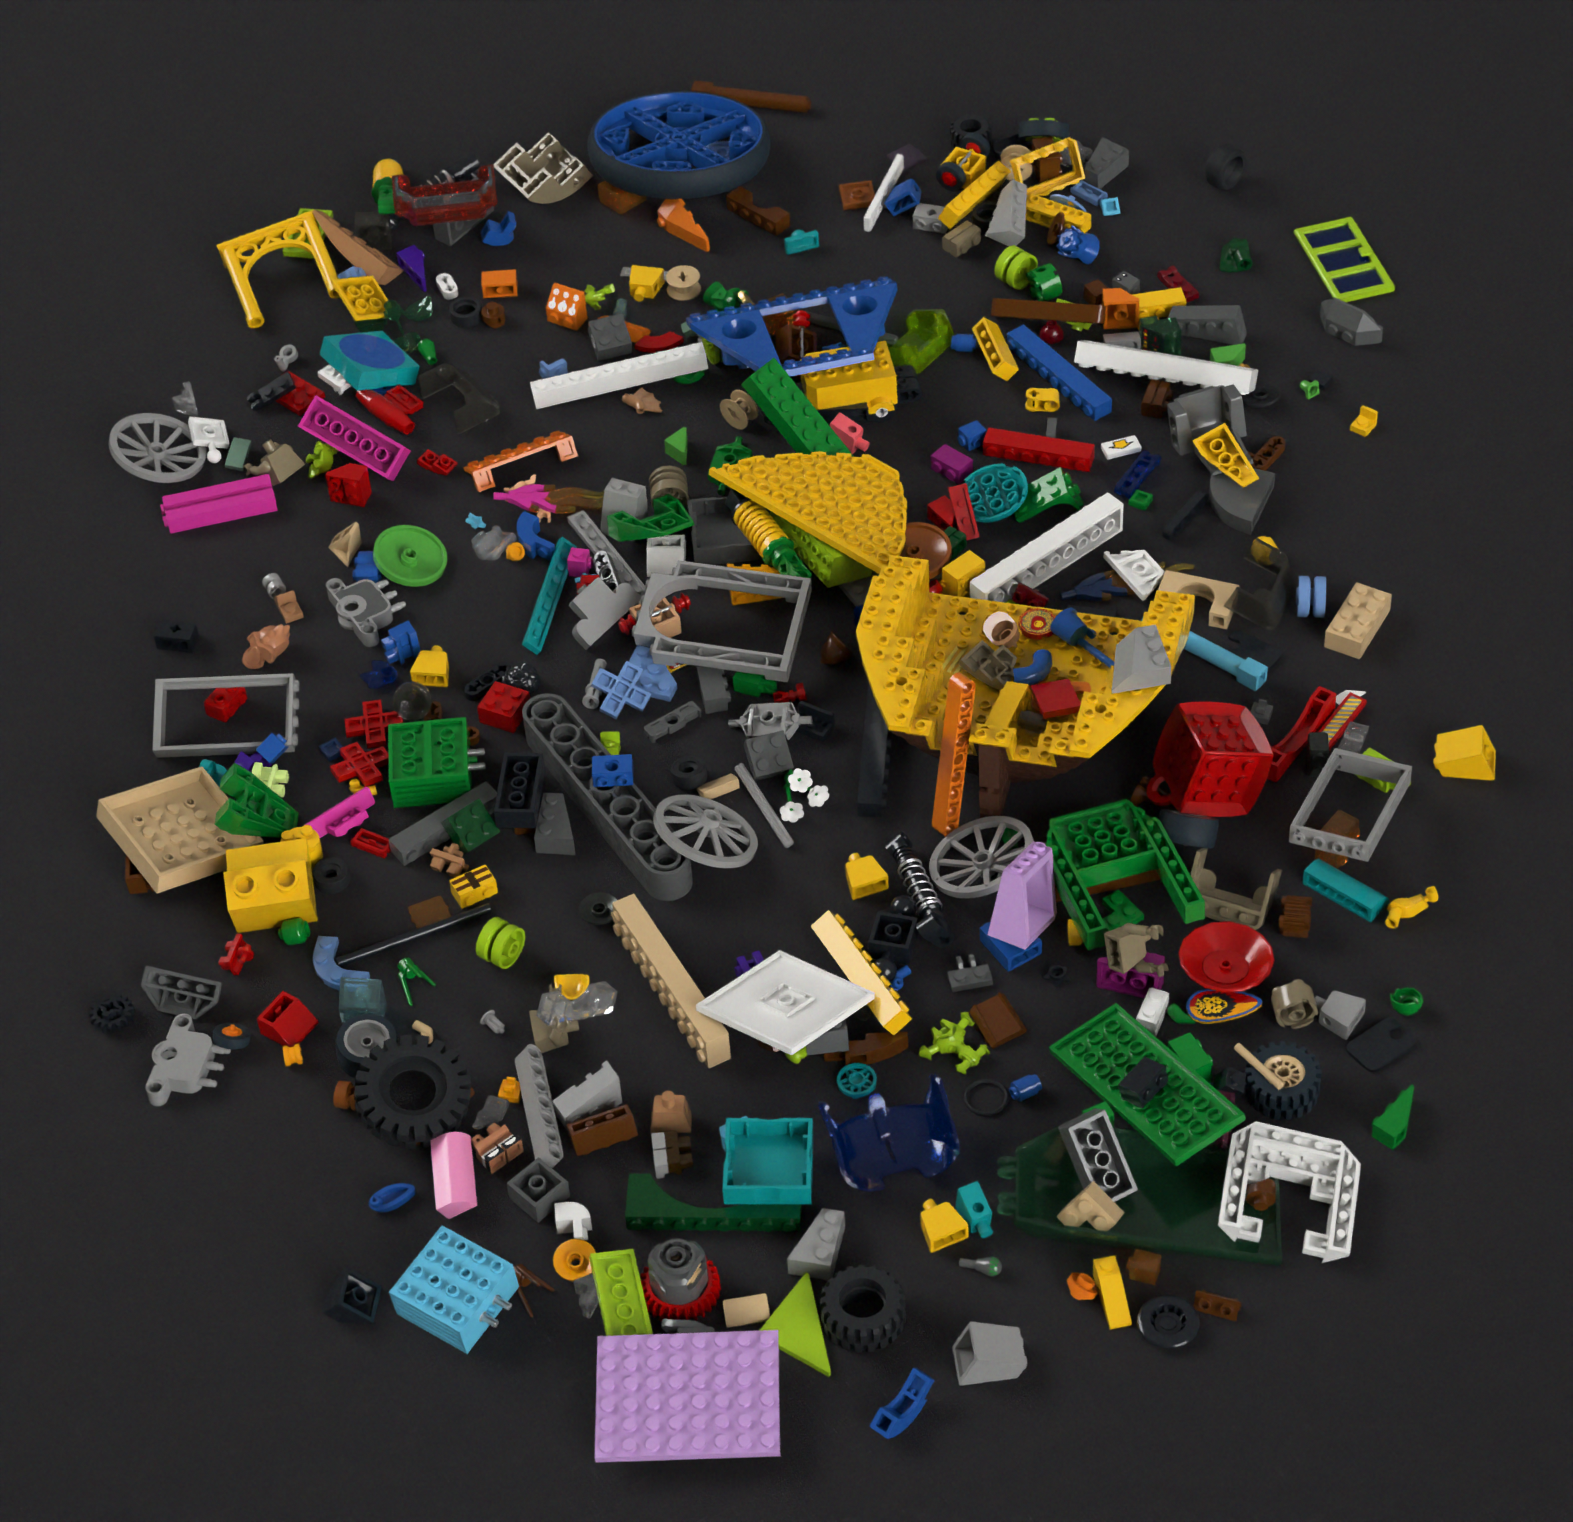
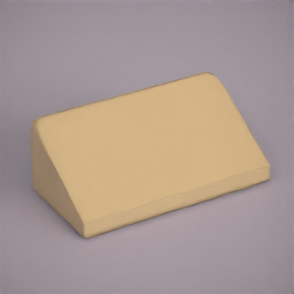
[696,774,740,799]
[722,1293,770,1328]

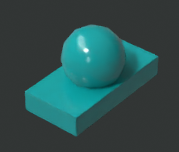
[784,229,819,255]

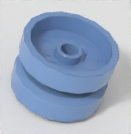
[1296,576,1326,618]

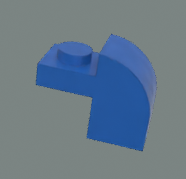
[481,211,516,246]

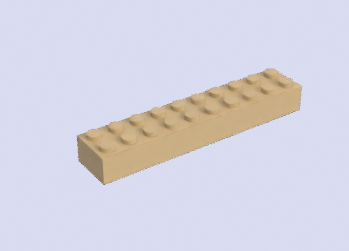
[611,894,731,1069]

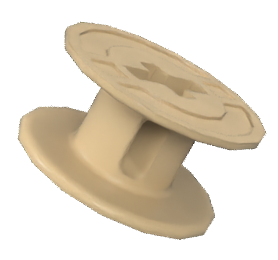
[1001,145,1033,181]
[666,265,701,301]
[720,390,758,429]

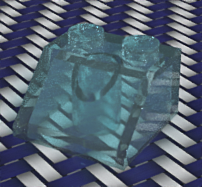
[339,977,387,1022]

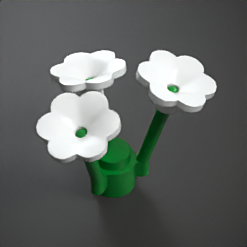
[779,768,829,823]

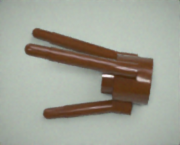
[514,1264,554,1317]

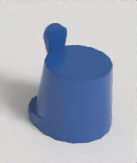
[1050,608,1097,646]

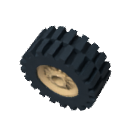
[1244,1041,1322,1120]

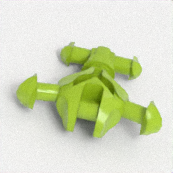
[919,1012,990,1075]

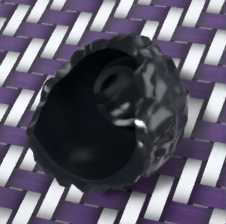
[502,663,541,694]

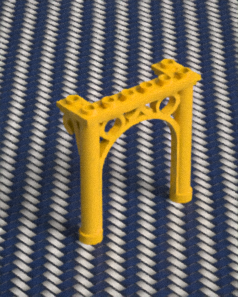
[217,210,340,328]

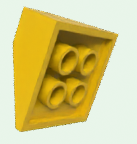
[331,276,397,321]

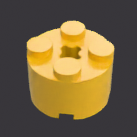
[280,825,323,870]

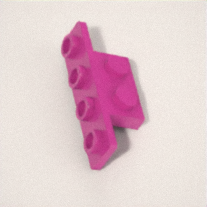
[305,787,375,838]

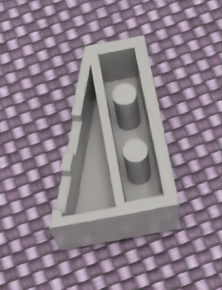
[553,1060,622,1131]

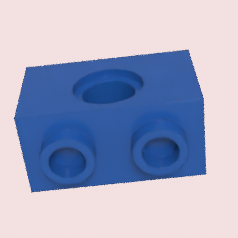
[592,754,633,787]

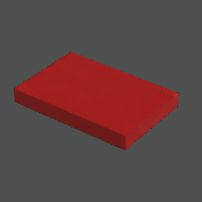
[1031,679,1081,719]

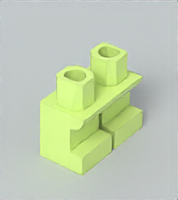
[252,762,289,798]

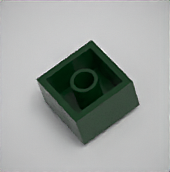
[441,798,501,855]

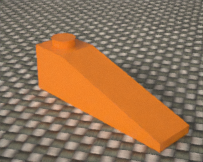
[657,198,710,252]

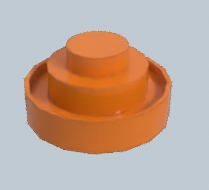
[1067,1272,1099,1300]

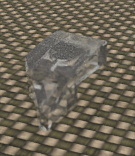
[473,1095,510,1129]

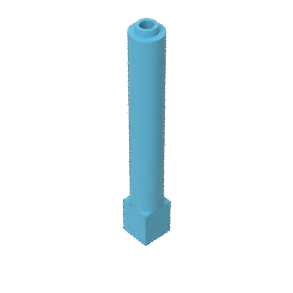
[1142,618,1268,691]

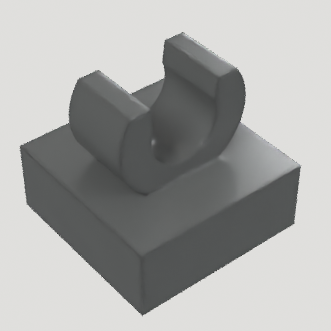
[1251,699,1273,725]

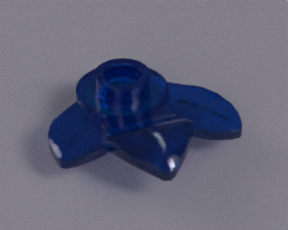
[360,660,398,689]

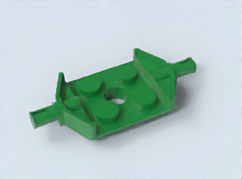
[708,436,753,495]

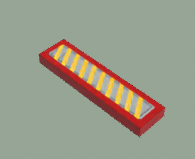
[1318,692,1367,751]

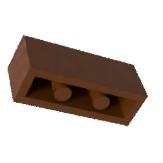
[567,1104,638,1156]

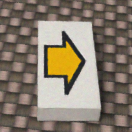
[1101,435,1141,460]

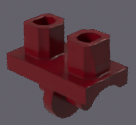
[1012,582,1049,608]

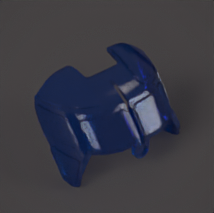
[817,1073,960,1191]

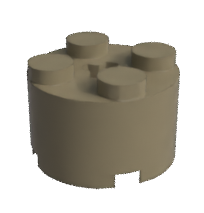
[1271,979,1318,1029]

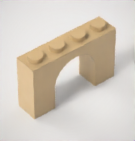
[1158,570,1239,630]

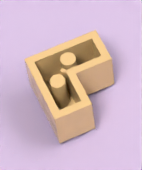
[1057,1181,1124,1236]

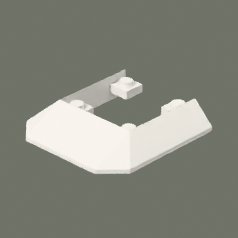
[1218,1121,1361,1263]

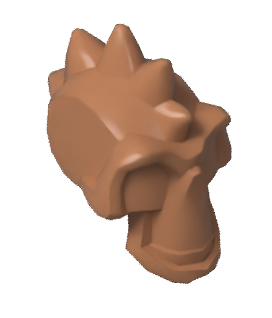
[242,624,290,669]

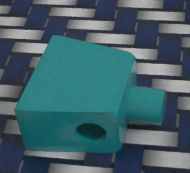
[955,1181,993,1238]

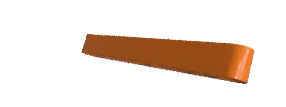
[932,673,976,837]

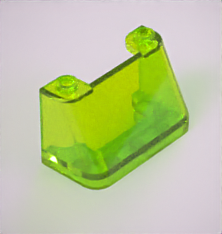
[879,309,955,374]

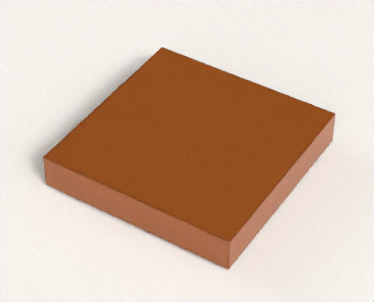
[839,181,875,210]

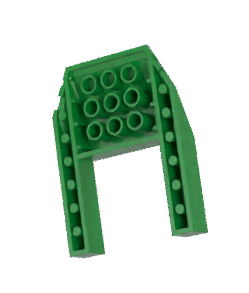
[1046,799,1205,950]

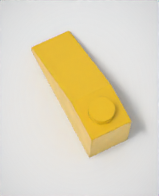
[1093,1255,1132,1329]

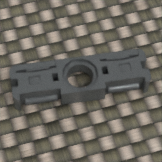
[644,701,701,743]

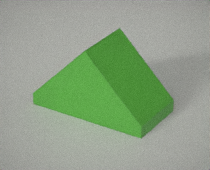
[664,427,688,465]

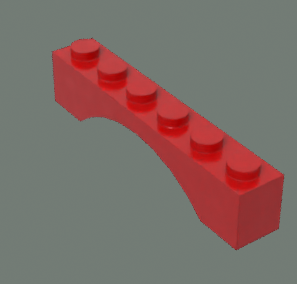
[1267,686,1337,783]

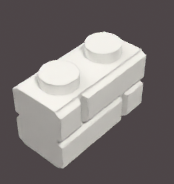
[1136,988,1169,1037]

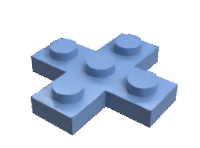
[591,661,652,719]

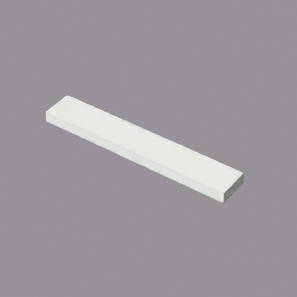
[864,154,904,232]

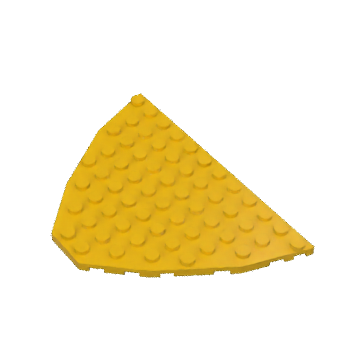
[708,452,907,574]

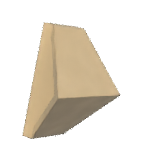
[328,522,362,567]

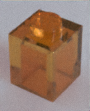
[1126,1249,1162,1285]

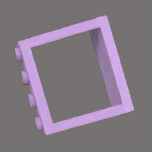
[988,841,1057,949]

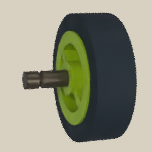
[1019,118,1069,143]

